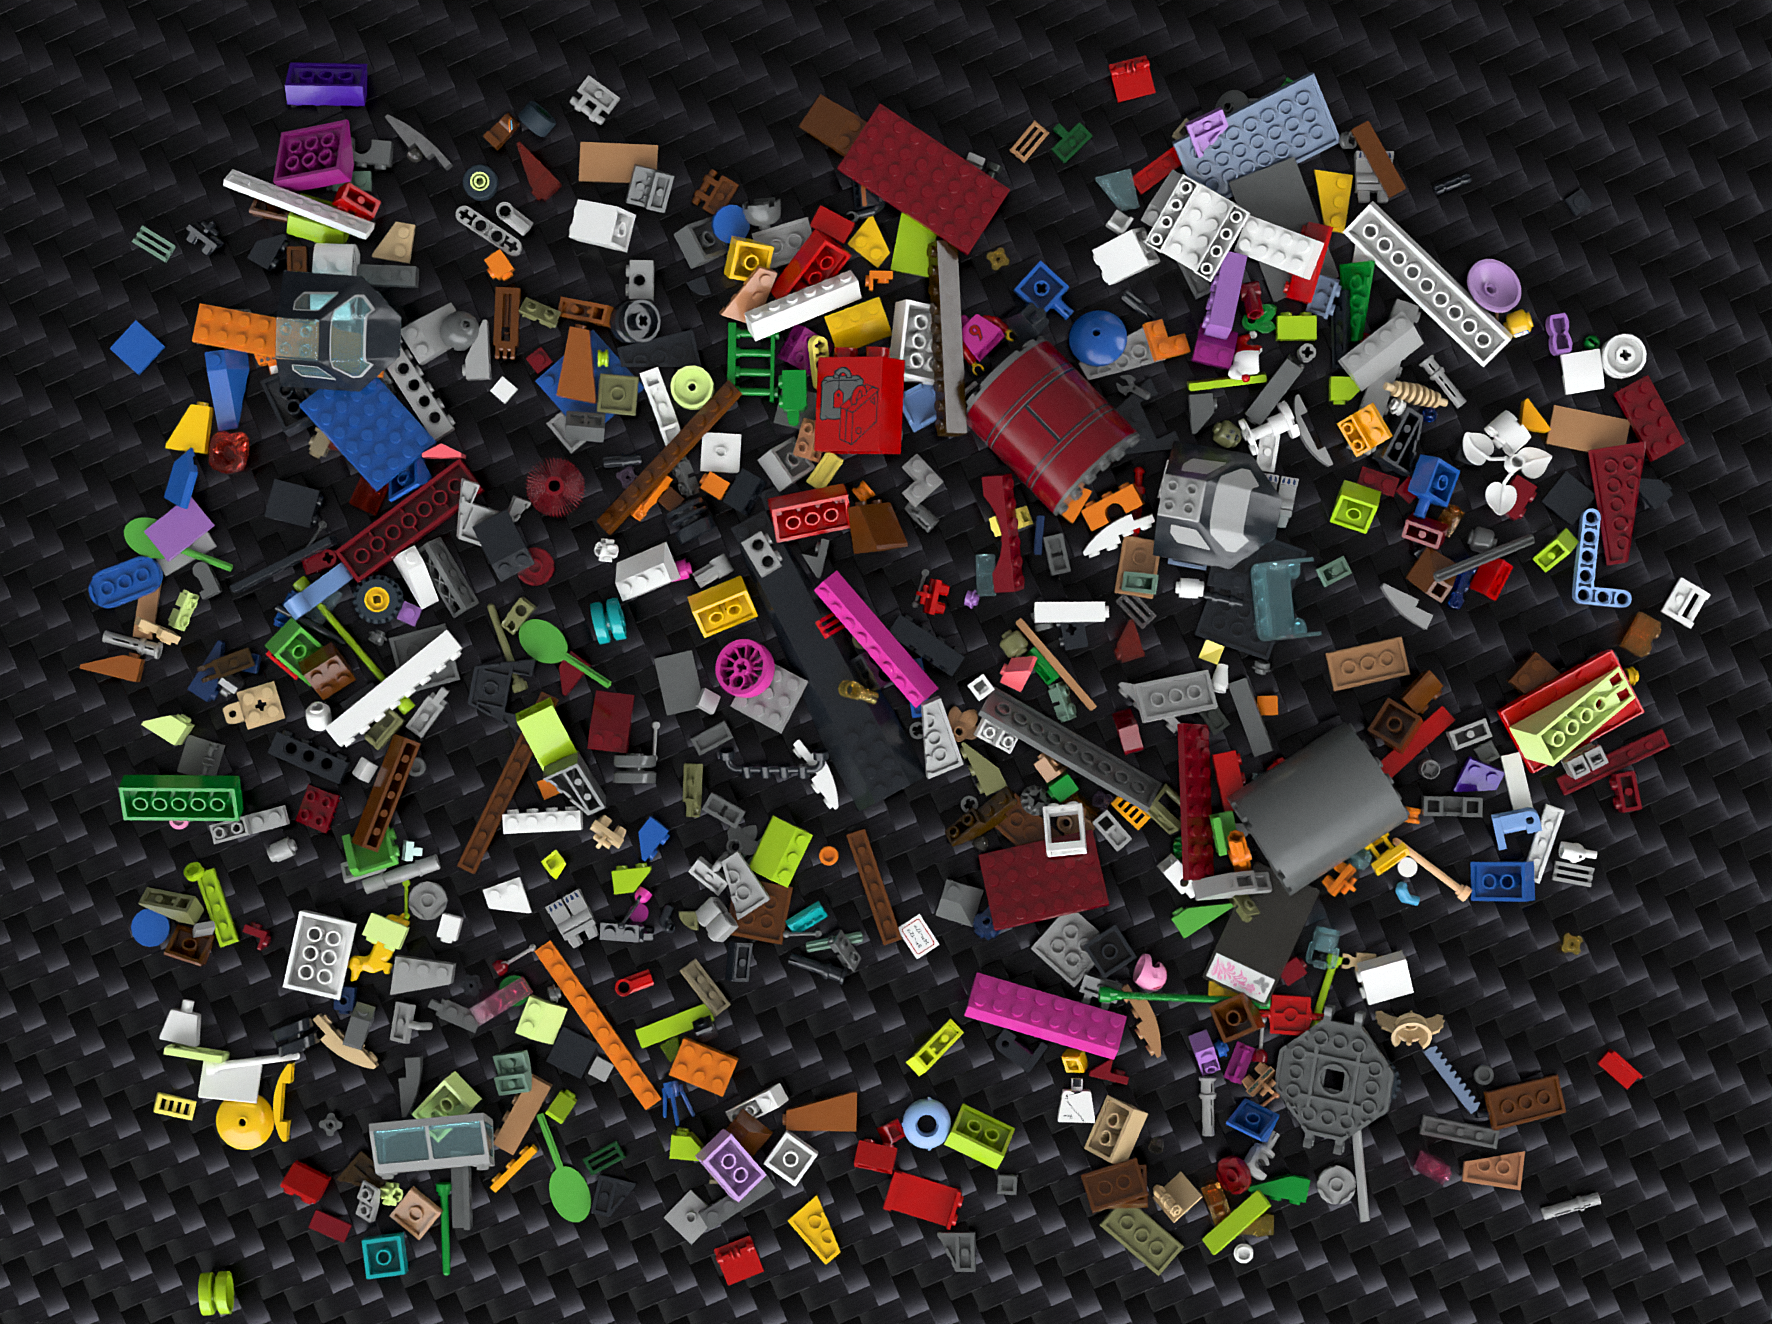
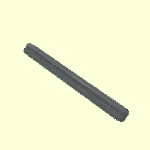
[1433,534,1535,582]

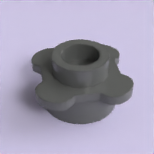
[319,1113,342,1136]

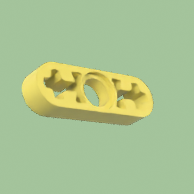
[808,335,829,389]

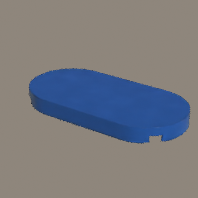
[89,556,163,608]

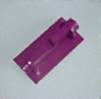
[1223,1041,1256,1084]

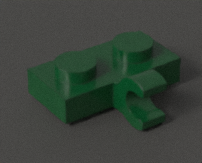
[1051,122,1093,164]

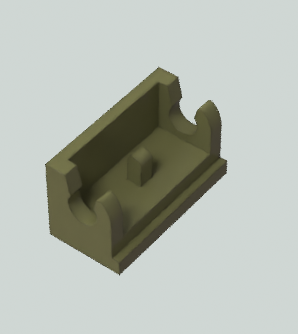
[364,708,406,750]

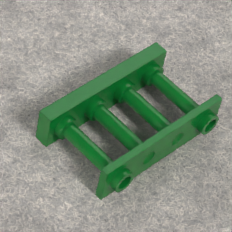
[727,322,779,403]

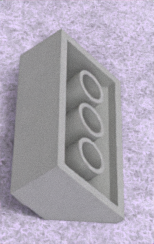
[1338,311,1424,392]

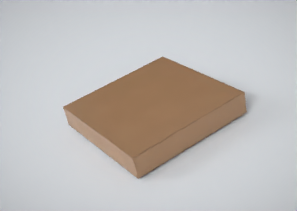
[390,1186,443,1240]

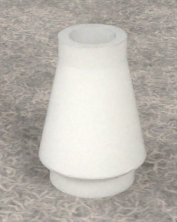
[1211,664,1228,693]

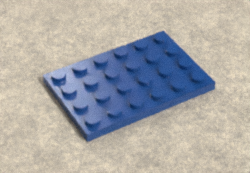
[300,371,436,491]

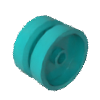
[590,598,627,645]

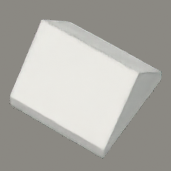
[352,757,379,783]

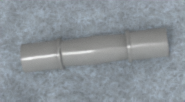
[362,854,441,894]

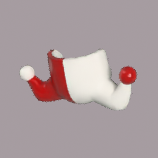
[1228,331,1263,382]

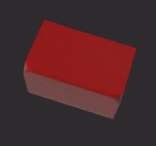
[877,1118,905,1144]

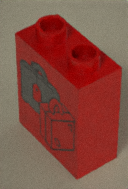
[814,347,905,454]

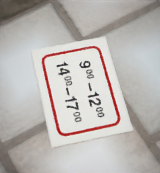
[898,914,940,959]

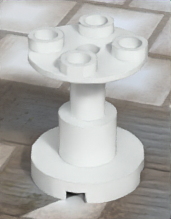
[1238,401,1300,456]

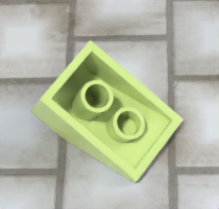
[412,1071,482,1142]

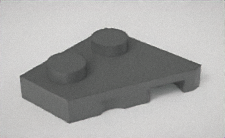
[937,1232,976,1272]

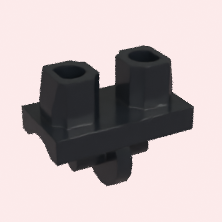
[186,221,224,255]

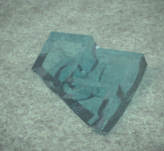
[1095,169,1140,212]

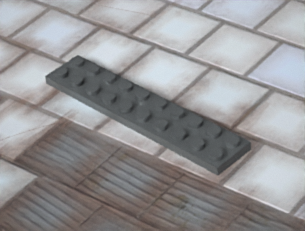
[978,686,1162,812]

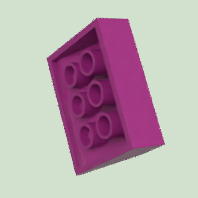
[273,120,354,192]

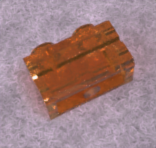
[1620,612,1662,658]

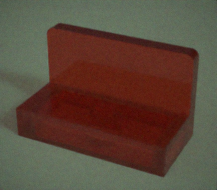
[349,476,389,516]

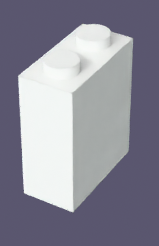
[1355,950,1414,1005]

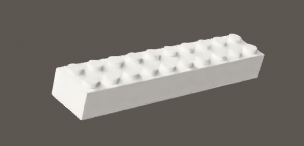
[1343,201,1513,367]

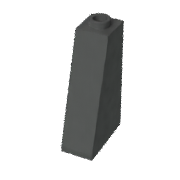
[1245,353,1305,425]

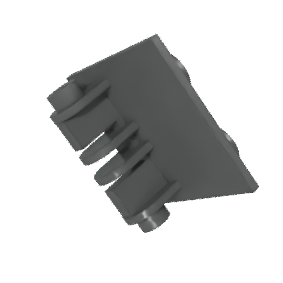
[177,734,225,776]

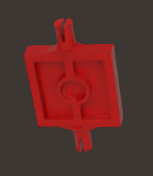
[1258,994,1324,1035]

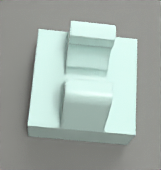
[402,840,423,861]

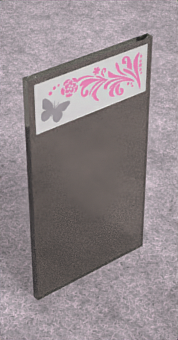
[1202,862,1320,1007]

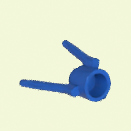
[662,1080,695,1126]

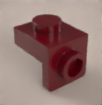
[242,921,271,950]

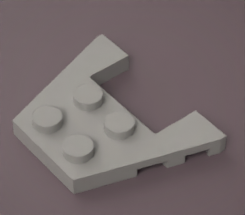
[456,478,531,546]

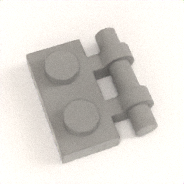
[570,75,620,125]

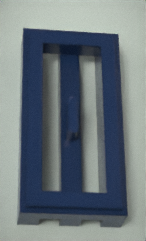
[1033,515,1045,555]

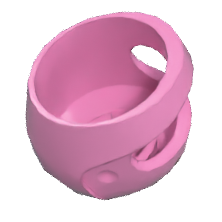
[1133,953,1167,992]

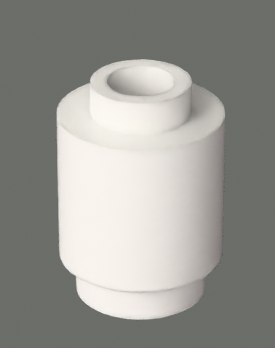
[1175,578,1204,599]

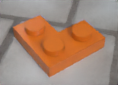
[1142,319,1191,362]

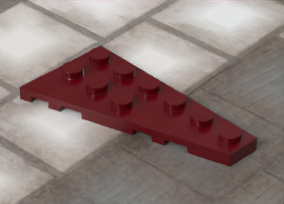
[1588,441,1647,565]

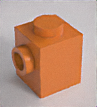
[484,249,515,281]

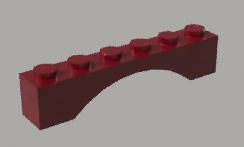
[982,473,1025,593]

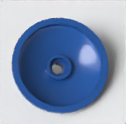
[1069,310,1127,367]

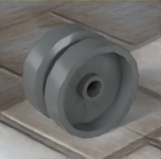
[613,753,656,783]

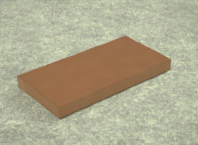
[579,142,658,183]
[1545,405,1630,452]
[1325,636,1410,691]

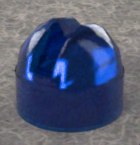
[1421,407,1438,423]

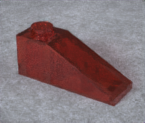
[517,141,562,202]

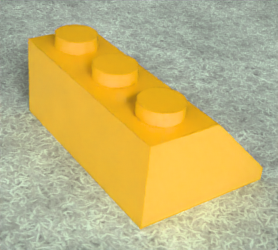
[824,297,892,348]
[687,576,758,638]

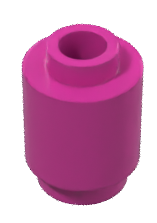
[673,559,693,582]

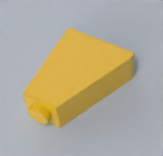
[165,401,214,454]

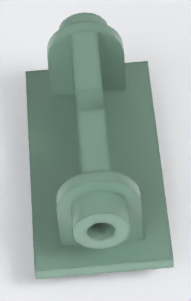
[1048,681,1077,723]

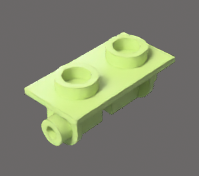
[168,589,200,631]

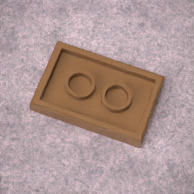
[1114,536,1160,599]

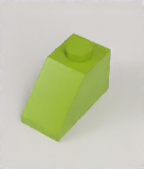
[1329,376,1360,405]
[1533,528,1579,572]
[545,1089,578,1124]

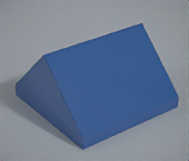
[389,457,432,502]
[1226,1098,1279,1142]

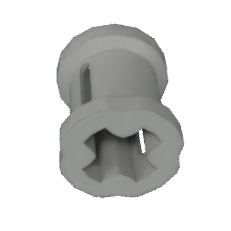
[1297,343,1316,363]

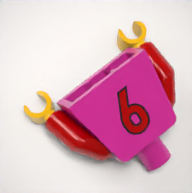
[961,314,1016,375]

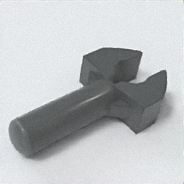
[1116,375,1151,400]

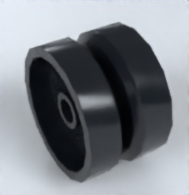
[610,299,661,344]
[270,1016,320,1057]

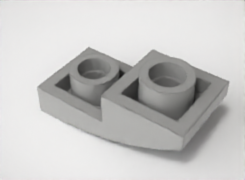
[355,1180,380,1223]

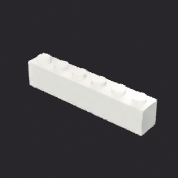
[744,270,862,341]

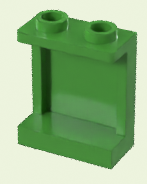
[342,826,400,877]

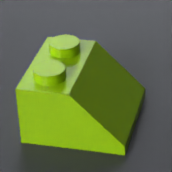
[1329,480,1381,534]
[669,1128,705,1161]

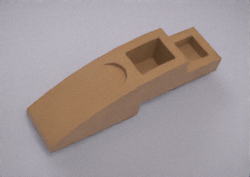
[1122,983,1161,1058]

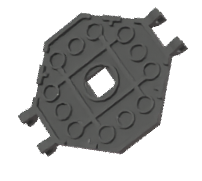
[1274,1004,1395,1155]

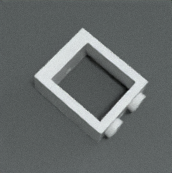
[1043,801,1087,857]

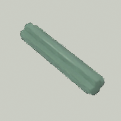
[806,932,863,952]

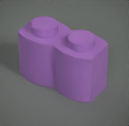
[1545,313,1572,356]

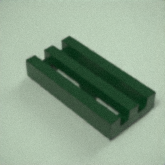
[583,1140,626,1176]

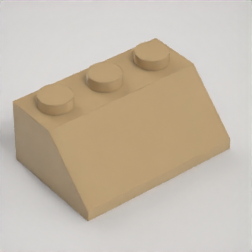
[1084,1095,1148,1164]

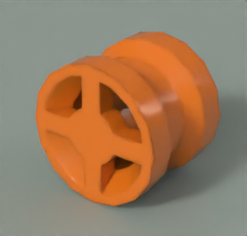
[851,480,875,502]
[1405,806,1422,824]

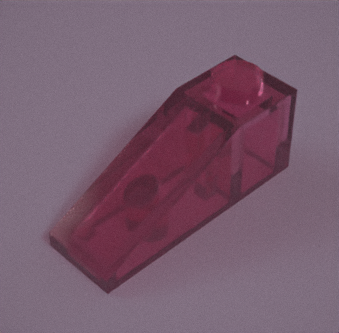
[470,976,533,1025]

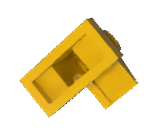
[1365,833,1410,876]

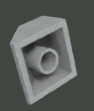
[758,436,816,492]

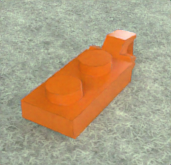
[631,475,673,521]

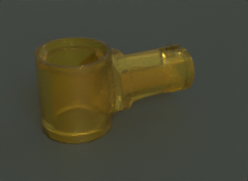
[838,680,878,705]

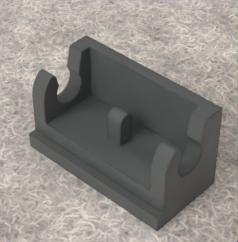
[564,411,606,442]

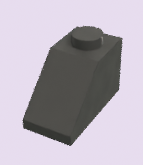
[1188,393,1217,435]
[343,1001,376,1050]

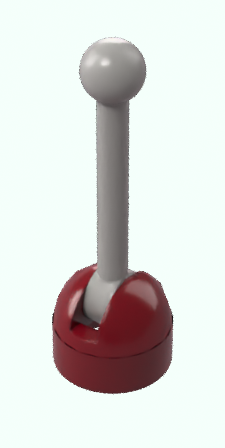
[492,944,536,976]
[1252,1017,1268,1063]

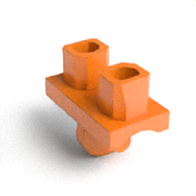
[1322,862,1357,897]

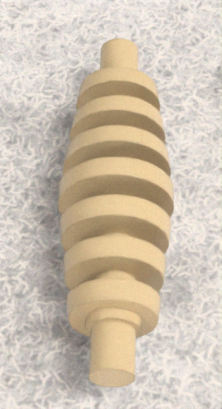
[1383,381,1448,408]

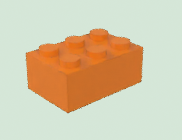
[669,1037,739,1097]

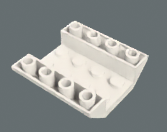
[1144,174,1251,282]

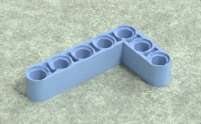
[1572,508,1632,608]

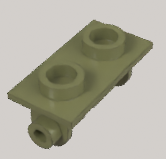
[519,297,562,329]
[1227,894,1260,923]

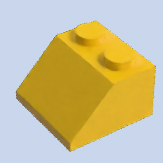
[724,236,774,281]

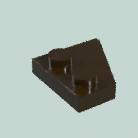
[337,1150,388,1189]

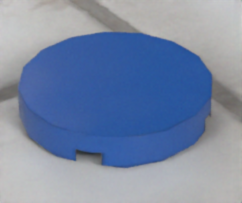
[711,204,750,243]
[131,909,171,947]

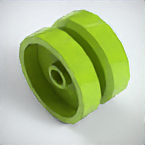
[198,1271,234,1316]

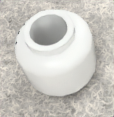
[306,702,332,731]

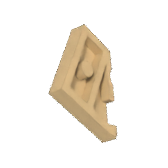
[372,222,416,264]

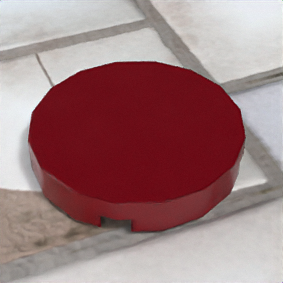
[517,547,555,586]
[1216,1155,1251,1195]

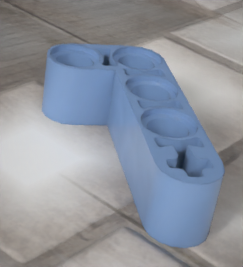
[284,562,354,621]

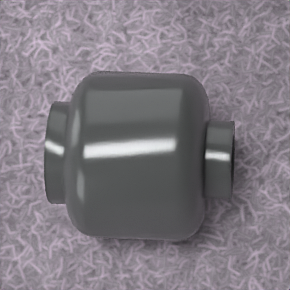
[1467,526,1497,553]

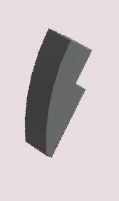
[399,1055,423,1117]

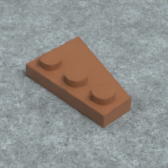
[719,265,777,323]
[1461,1151,1525,1190]

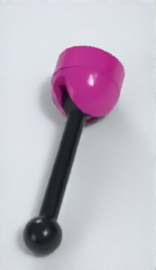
[618,886,652,929]

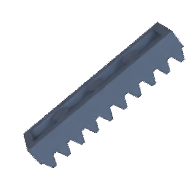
[1422,1044,1480,1114]

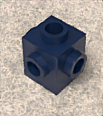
[973,907,1001,941]

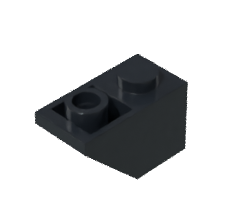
[247,234,290,272]

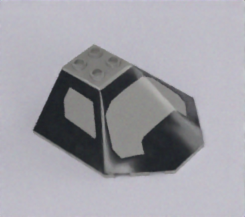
[1153,441,1282,569]

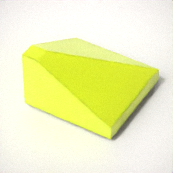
[541,850,567,879]

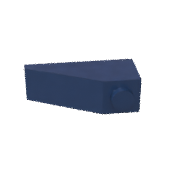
[187,640,225,702]

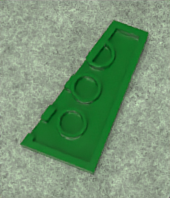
[1339,261,1375,342]

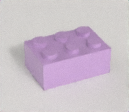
[695,1129,766,1202]

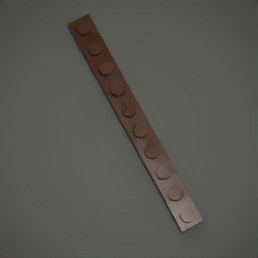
[597,380,742,535]
[457,691,559,874]

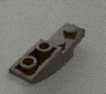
[944,786,1018,847]

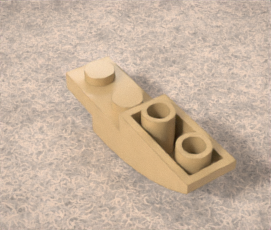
[313,1013,379,1069]

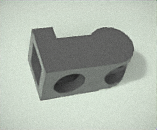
[193,562,223,600]

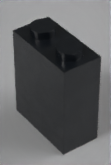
[265,479,324,529]

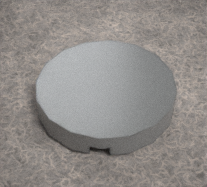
[409,881,448,920]
[1317,1165,1356,1204]

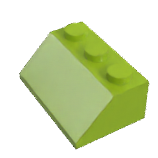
[286,193,349,244]
[749,816,813,888]
[944,1104,1015,1170]

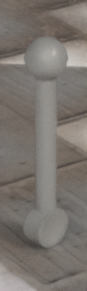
[652,721,660,761]

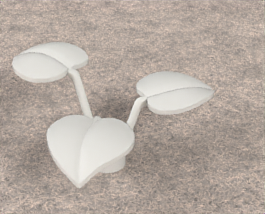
[1462,432,1552,515]

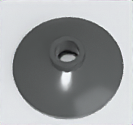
[1215,90,1249,115]

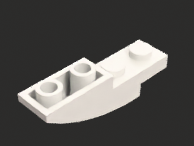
[1083,513,1155,558]
[793,739,839,810]

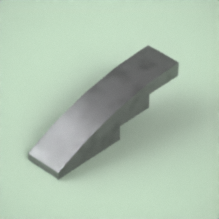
[385,114,453,171]

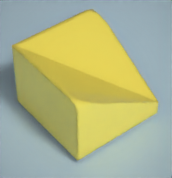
[1198,639,1224,665]

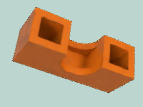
[1081,482,1145,531]

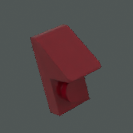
[1088,1058,1129,1085]

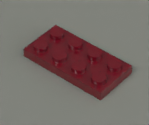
[1614,375,1685,462]

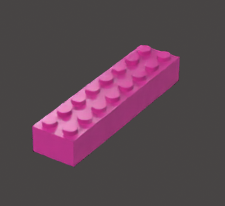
[964,973,1127,1060]

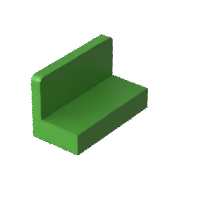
[1209,810,1236,856]

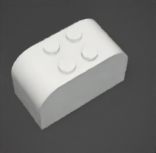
[310,243,360,328]

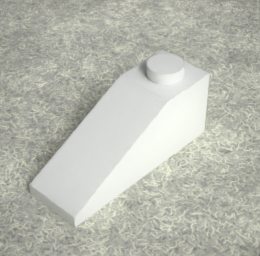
[393,545,439,610]

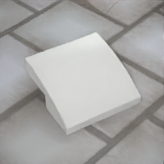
[1560,349,1604,395]

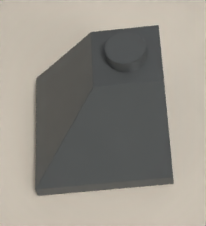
[935,878,984,927]

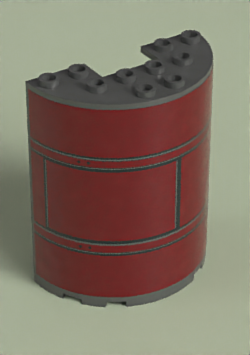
[966,336,1140,516]

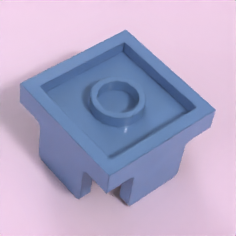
[903,383,936,432]

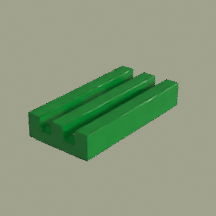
[1023,647,1060,685]

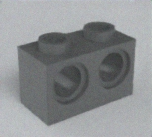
[1043,533,1071,576]
[702,792,746,829]

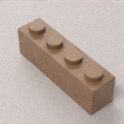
[494,1074,553,1155]

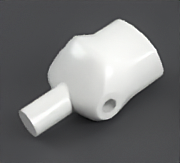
[1559,842,1597,863]

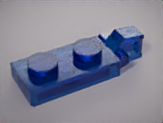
[1447,556,1477,610]

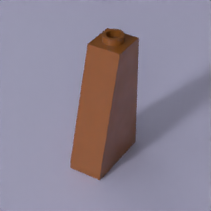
[556,324,597,404]
[783,1090,857,1132]

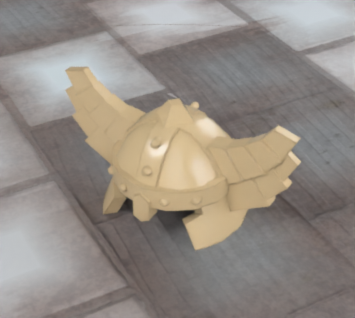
[1375,1010,1445,1049]

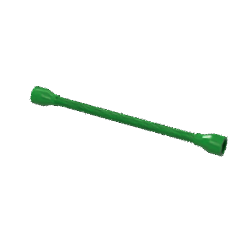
[1098,987,1271,1009]

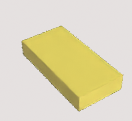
[806,453,844,489]

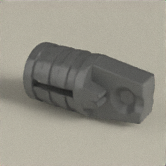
[904,502,939,532]

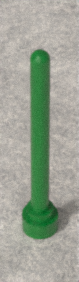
[436,1182,452,1276]

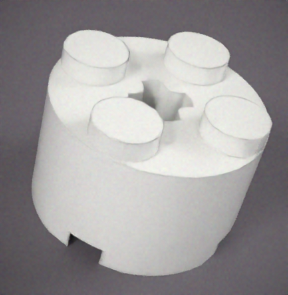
[1484,410,1531,457]

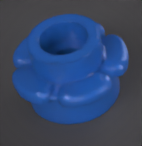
[1213,1039,1229,1058]

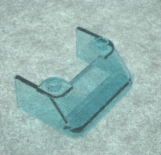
[1251,557,1322,641]

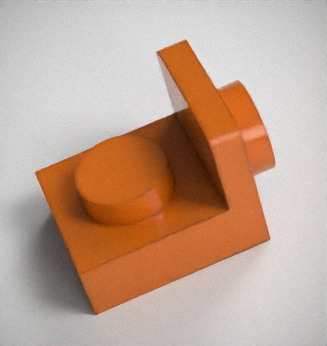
[865,271,893,292]

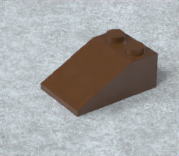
[799,94,867,157]

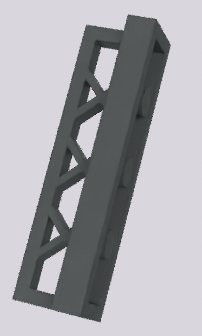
[418,537,479,618]
[451,1149,473,1230]

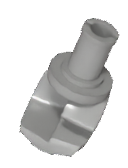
[1243,1131,1280,1180]

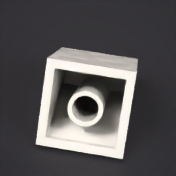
[569,199,636,253]
[1092,227,1161,285]

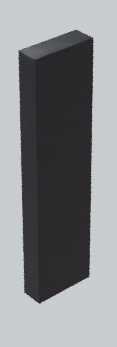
[1331,289,1351,369]

